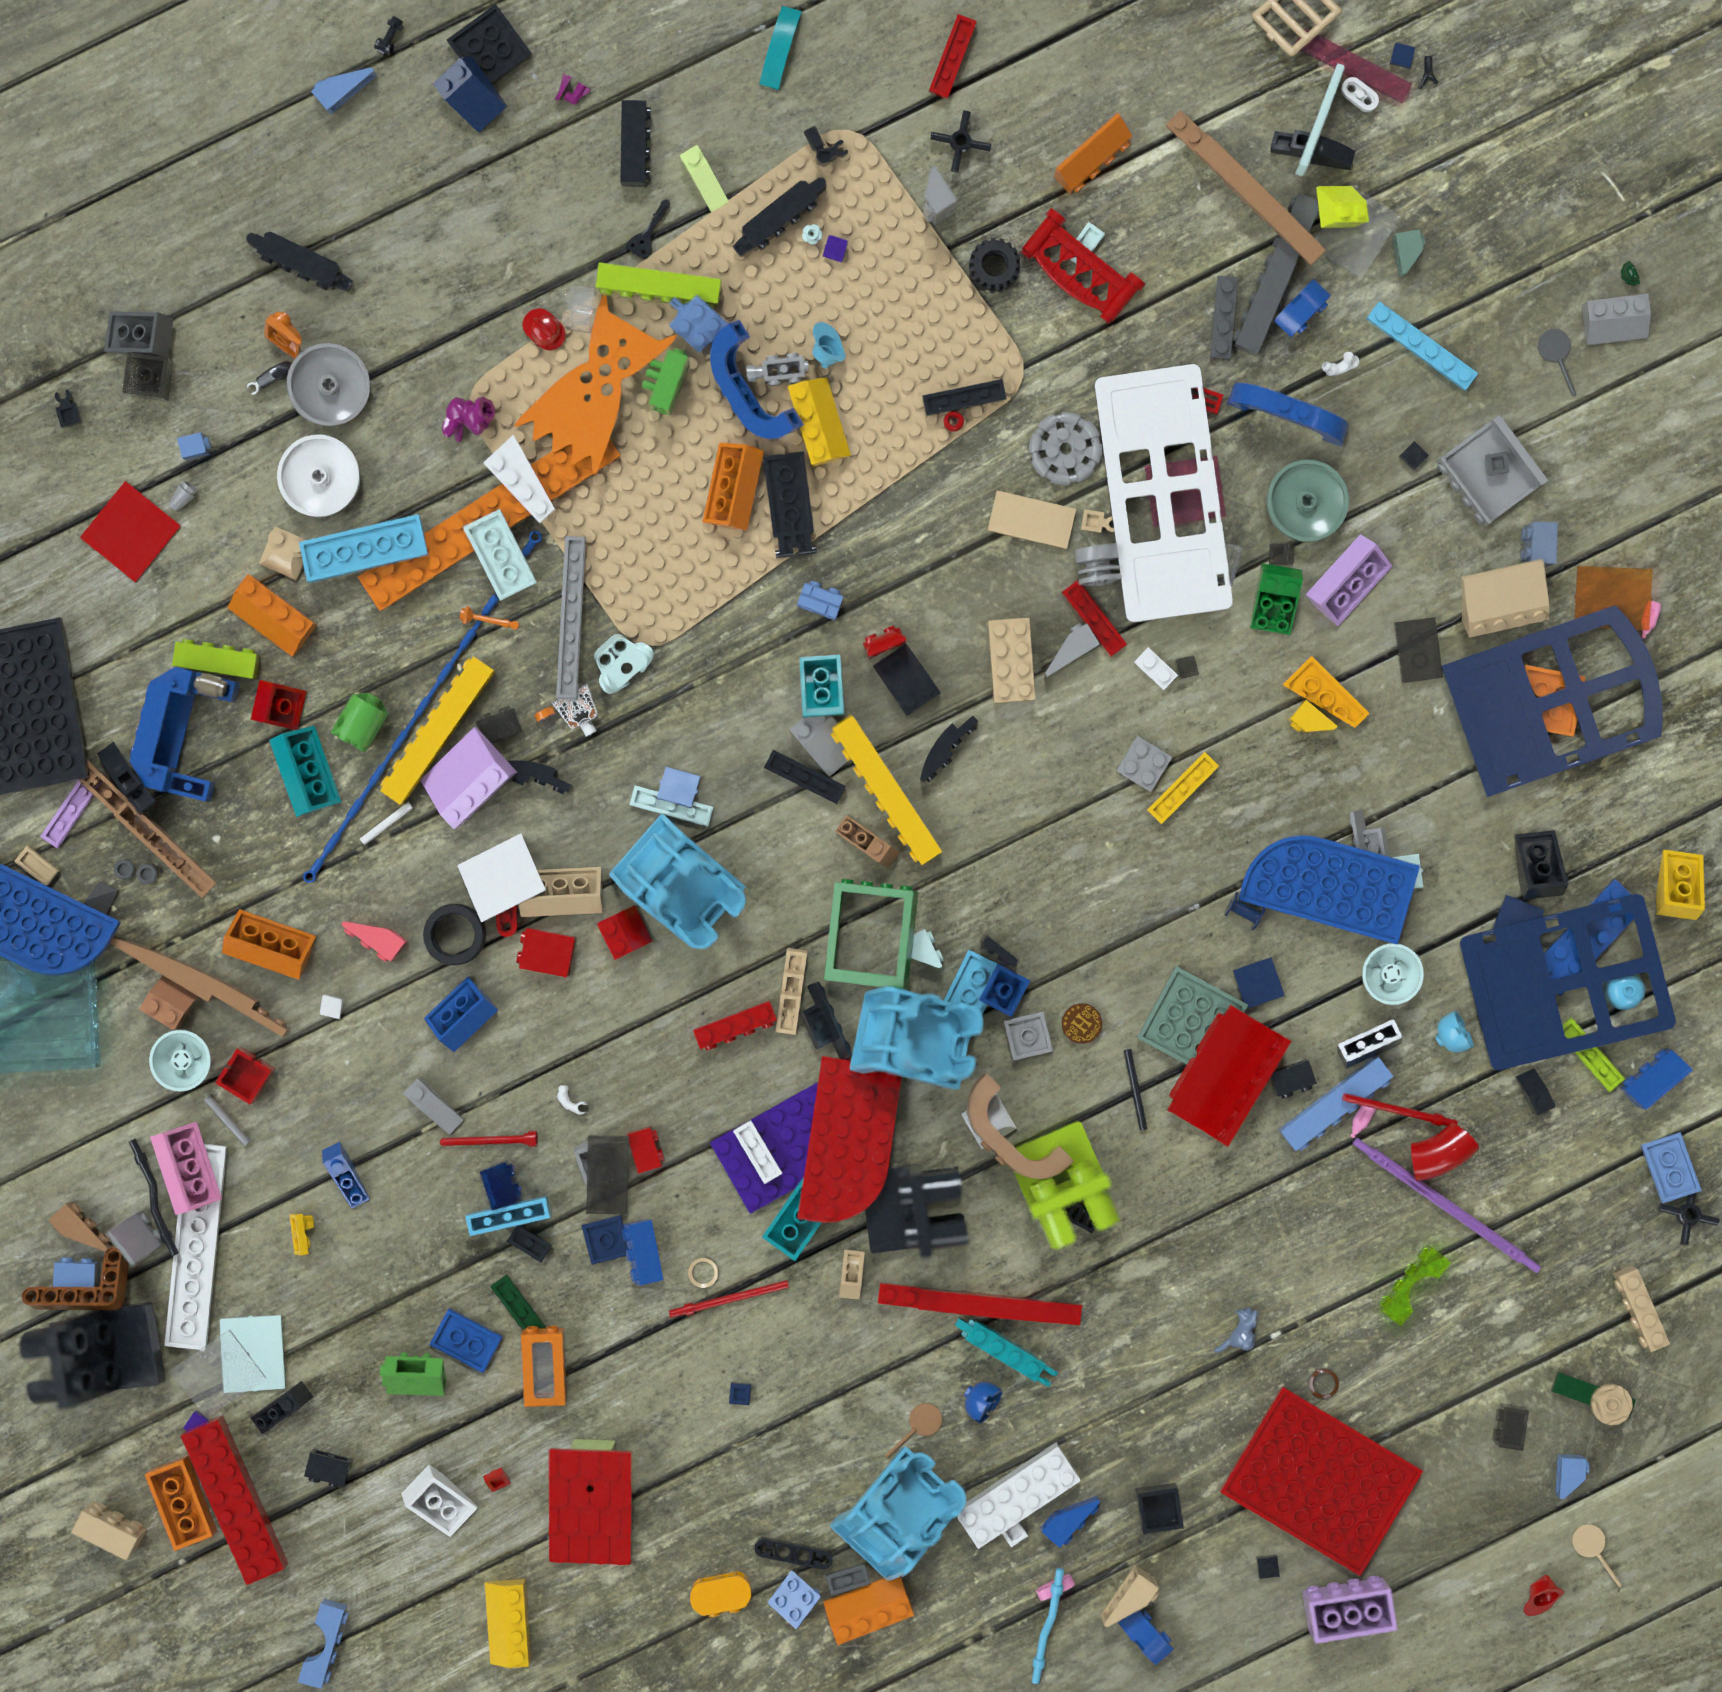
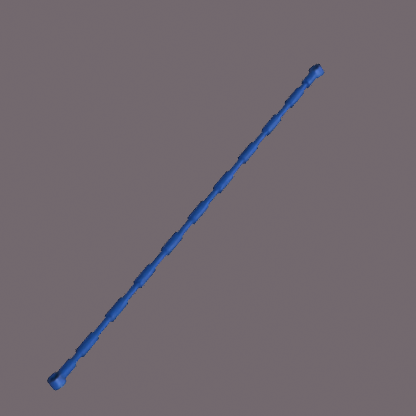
[303,531,542,883]

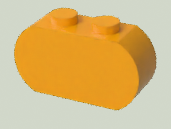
[690,1571,752,1617]

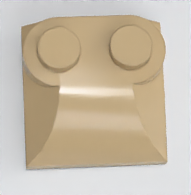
[259,526,306,581]

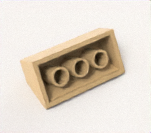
[519,867,603,917]

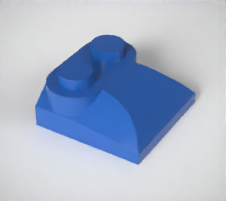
[979,964,1030,1017]

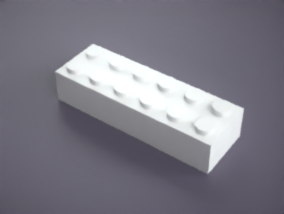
[957,1442,1081,1549]

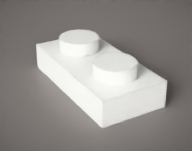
[1134,647,1178,690]

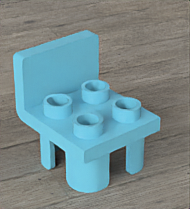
[609,814,746,949]
[850,987,983,1090]
[829,1446,966,1581]

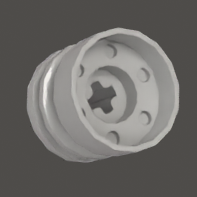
[1075,544,1121,587]

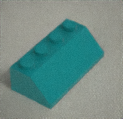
[269,725,342,817]
[762,1179,822,1261]

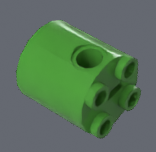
[331,693,388,752]

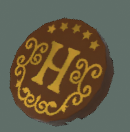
[1061,1003,1102,1044]

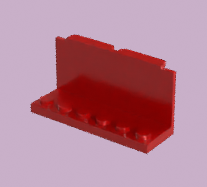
[1167,1005,1292,1147]

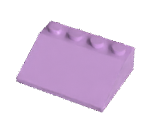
[420,726,517,829]

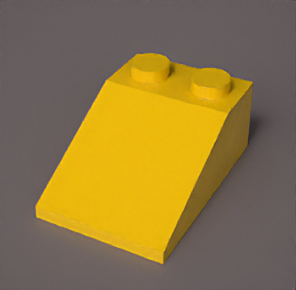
[1656,850,1705,920]

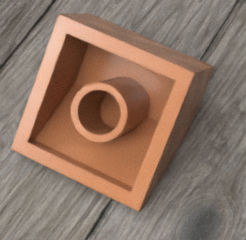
[139,975,199,1030]

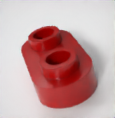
[496,905,518,937]

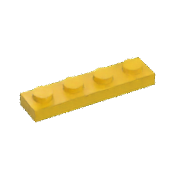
[1147,752,1219,824]

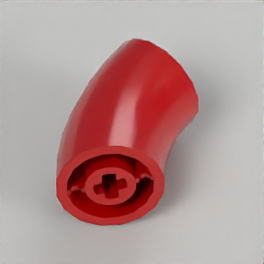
[1411,1123,1479,1182]

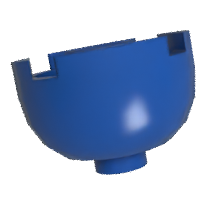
[964,1382,1003,1424]

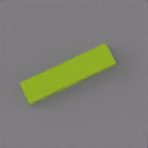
[1562,1017,1625,1092]

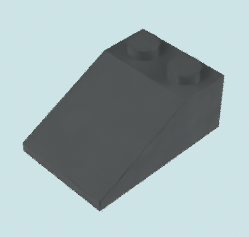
[104,311,173,359]

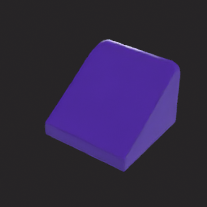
[823,235,848,263]

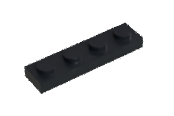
[922,379,1007,417]
[764,750,846,804]

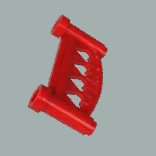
[1020,208,1146,324]

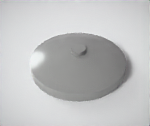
[286,343,370,426]

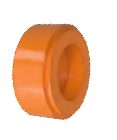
[534,706,556,722]

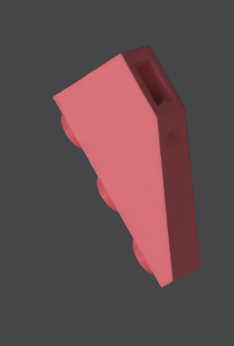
[341,921,408,962]

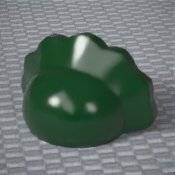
[1621,261,1640,286]

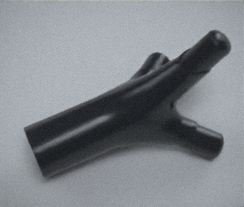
[1418,56,1438,89]

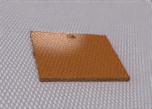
[1574,566,1653,630]

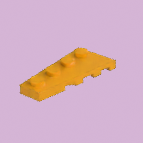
[1282,655,1370,728]

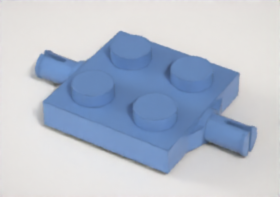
[669,294,727,353]

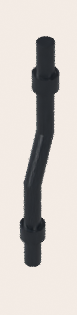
[128,1138,179,1256]

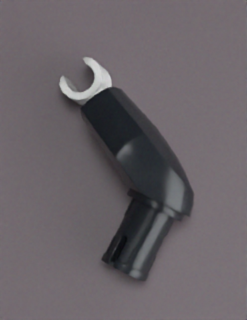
[247,361,292,395]

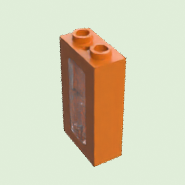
[521,1325,567,1407]

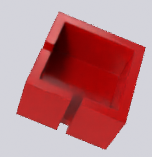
[215,1047,276,1105]

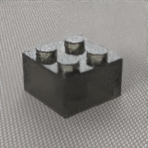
[122,352,174,402]

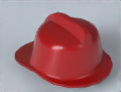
[522,308,566,351]
[1523,1575,1564,1616]

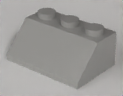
[923,165,957,226]
[1582,294,1651,346]

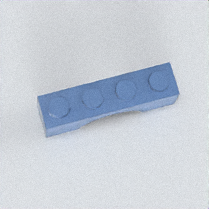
[298,1599,349,1689]

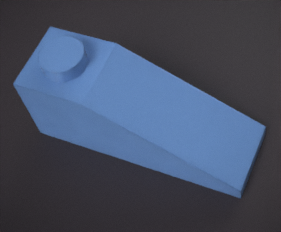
[311,68,377,115]

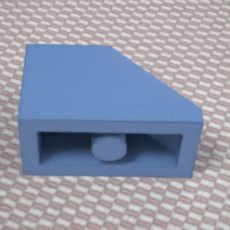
[1555,1454,1589,1499]

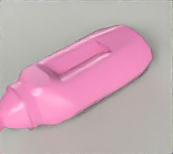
[1641,601,1661,639]
[1351,1105,1376,1138]

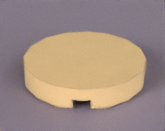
[1590,1383,1633,1426]

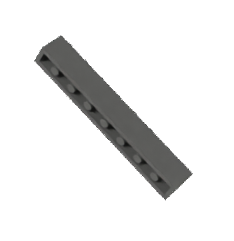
[1232,193,1319,357]

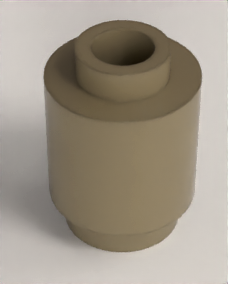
[194,673,227,698]

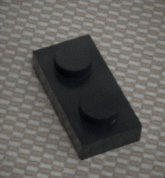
[506,1225,553,1263]

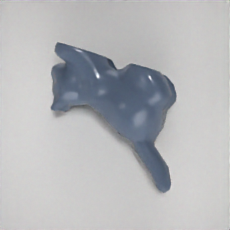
[1214,1307,1260,1353]

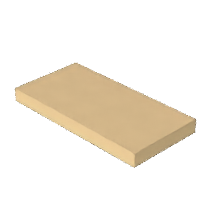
[987,490,1076,549]

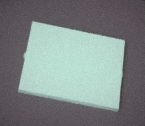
[220,1315,286,1392]

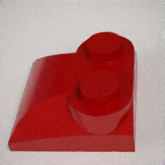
[863,625,907,659]

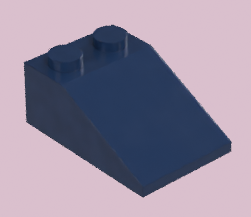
[433,57,508,133]

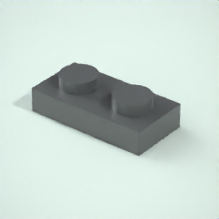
[825,1563,870,1596]

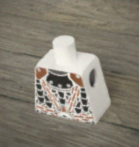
[552,685,599,737]

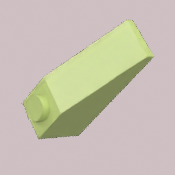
[680,145,729,212]

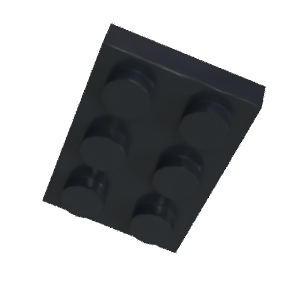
[980,934,1019,967]

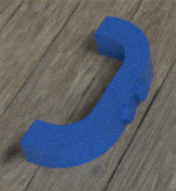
[710,320,804,439]
[1226,383,1349,447]

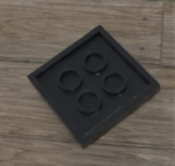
[447,4,533,85]

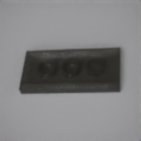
[586,1135,629,1214]

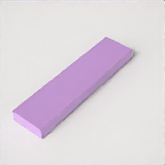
[40,780,103,848]

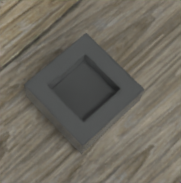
[1485,452,1509,476]

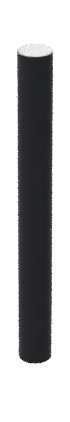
[1123,1049,1148,1130]

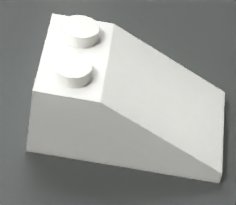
[401,1465,478,1537]

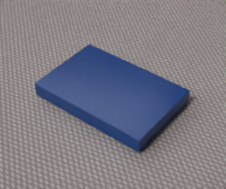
[429,1308,503,1373]

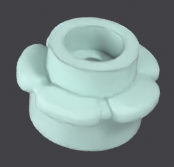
[802,224,822,245]

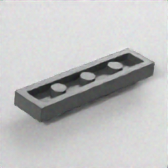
[1210,276,1238,360]

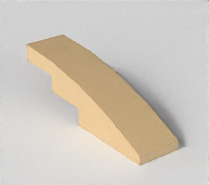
[776,948,807,1035]

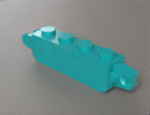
[955,1317,1059,1387]

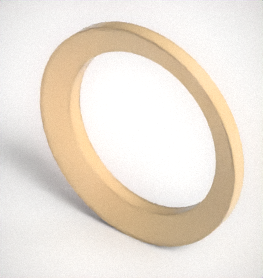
[688,1258,718,1288]

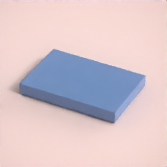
[1640,1132,1702,1203]

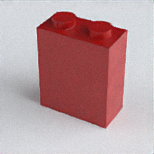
[516,928,576,977]

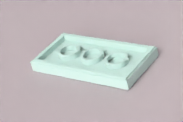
[463,509,537,601]

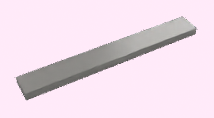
[556,536,586,700]

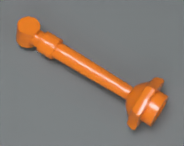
[460,606,520,630]

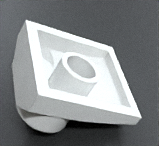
[961,1094,1016,1149]

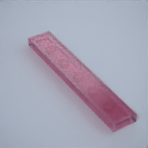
[1296,27,1412,104]

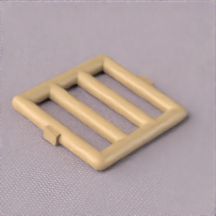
[1252,0,1342,56]

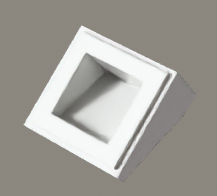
[320,994,345,1019]

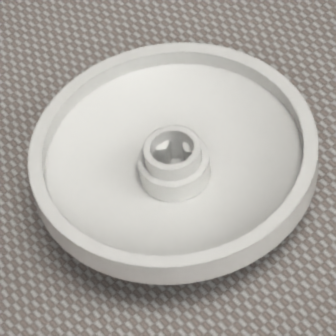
[277,435,360,517]

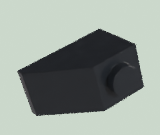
[1515,1068,1556,1116]

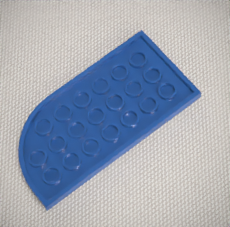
[1238,835,1420,944]
[0,864,121,975]

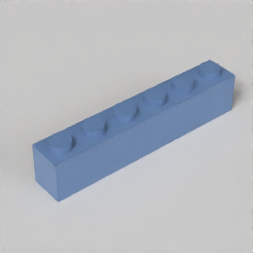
[1278,1056,1394,1151]

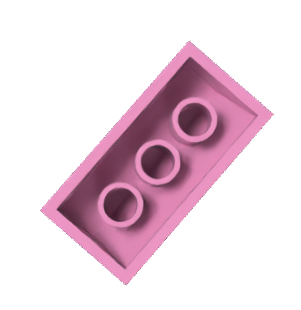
[150,1121,222,1215]

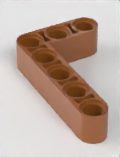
[22,1247,129,1310]

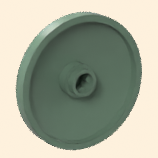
[1266,460,1349,542]

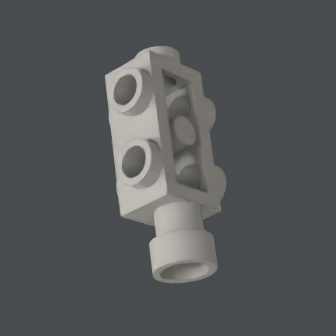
[746,353,809,386]

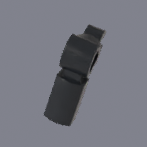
[803,126,848,166]

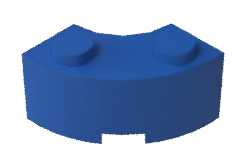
[1274,279,1331,337]
[1118,1609,1174,1665]

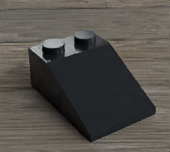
[873,644,941,717]
[1514,830,1569,900]

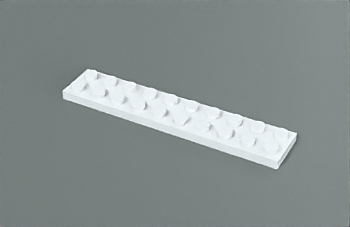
[164,1144,227,1350]

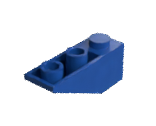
[322,1142,370,1208]
[1040,1496,1100,1548]

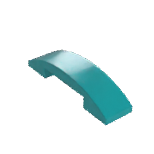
[759,6,802,90]

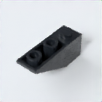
[250,1381,314,1434]

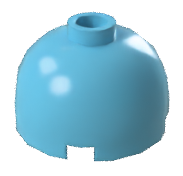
[1603,974,1646,1010]
[1435,1011,1474,1053]

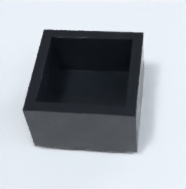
[1135,1483,1184,1534]

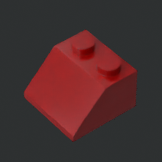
[250,680,307,730]
[596,905,653,960]

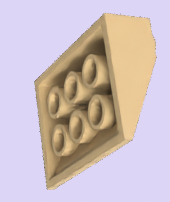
[1462,559,1549,638]

